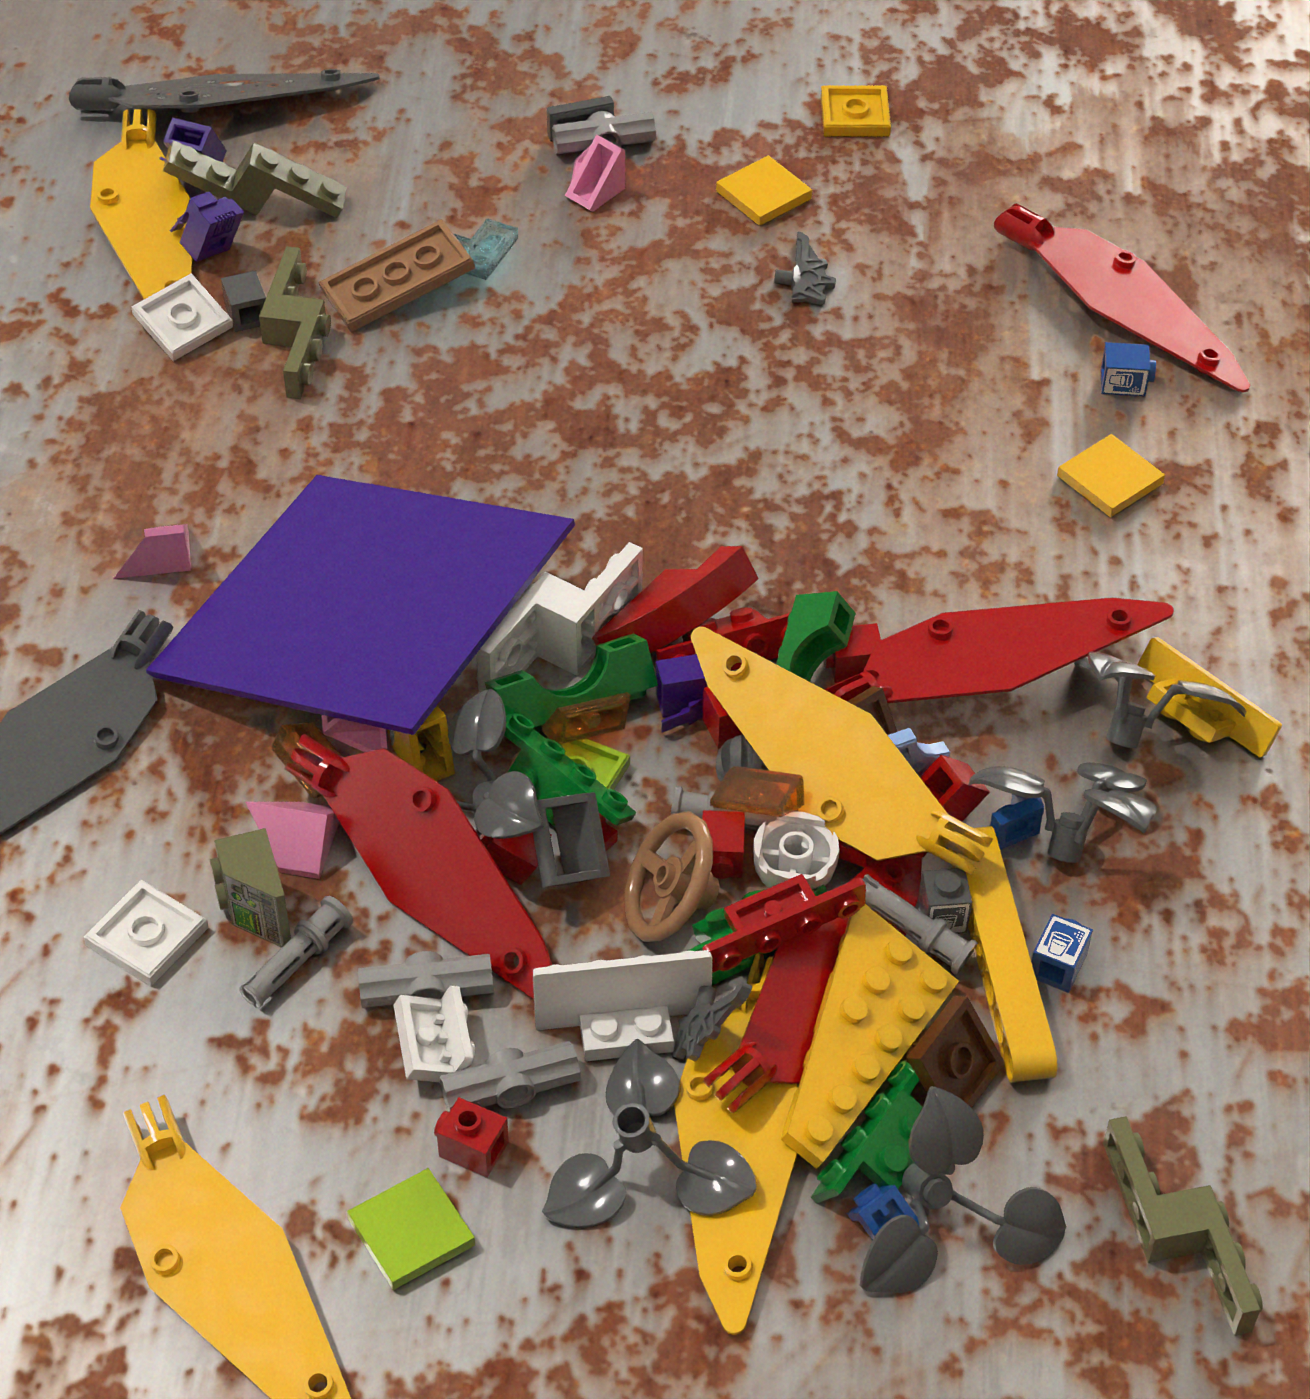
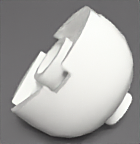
[753,812,839,889]

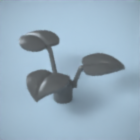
[1074,651,1246,748]
[448,689,544,839]
[968,762,1157,863]
[542,1039,757,1228]
[860,1087,1066,1293]

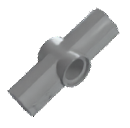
[552,111,656,155]
[358,951,494,1008]
[439,1041,581,1112]

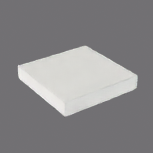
[131,273,233,361]
[84,880,208,987]

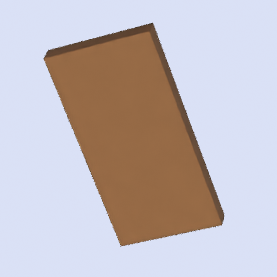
[318,219,475,332]

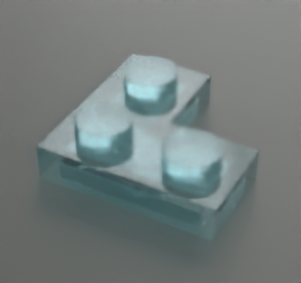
[453,218,518,280]

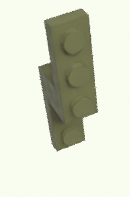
[163,140,347,218]
[259,246,331,399]
[1103,1116,1263,1336]

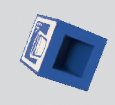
[1100,342,1156,396]
[1031,914,1093,993]

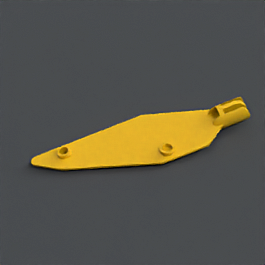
[90,109,192,299]
[691,627,993,875]
[674,953,798,1335]
[120,1095,351,1399]

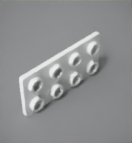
[533,950,712,1061]

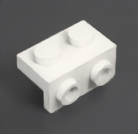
[394,985,475,1082]

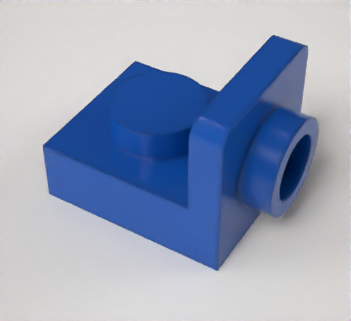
[990,794,1044,850]
[847,1183,919,1241]

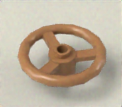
[625,811,719,942]

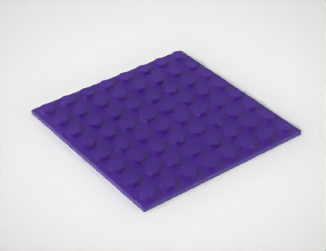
[146,475,575,735]

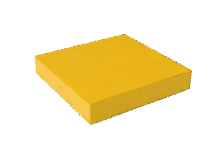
[821,85,891,137]
[716,155,812,226]
[1057,434,1165,518]

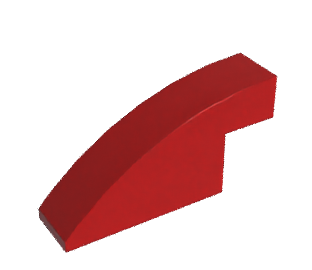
[592,546,759,653]

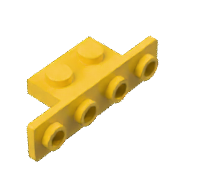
[1137,637,1282,757]

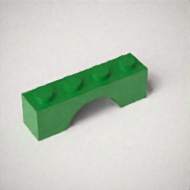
[776,591,856,682]
[484,633,658,729]

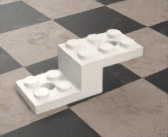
[476,542,643,693]

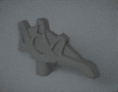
[774,232,836,305]
[672,982,752,1061]

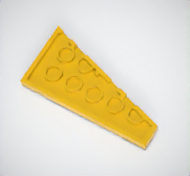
[781,904,959,1169]

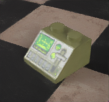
[209,828,291,947]

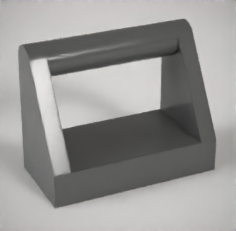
[533,792,610,888]

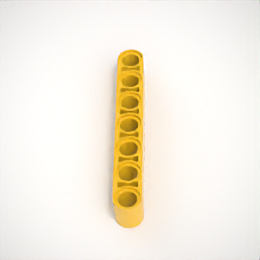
[948,826,1058,1083]

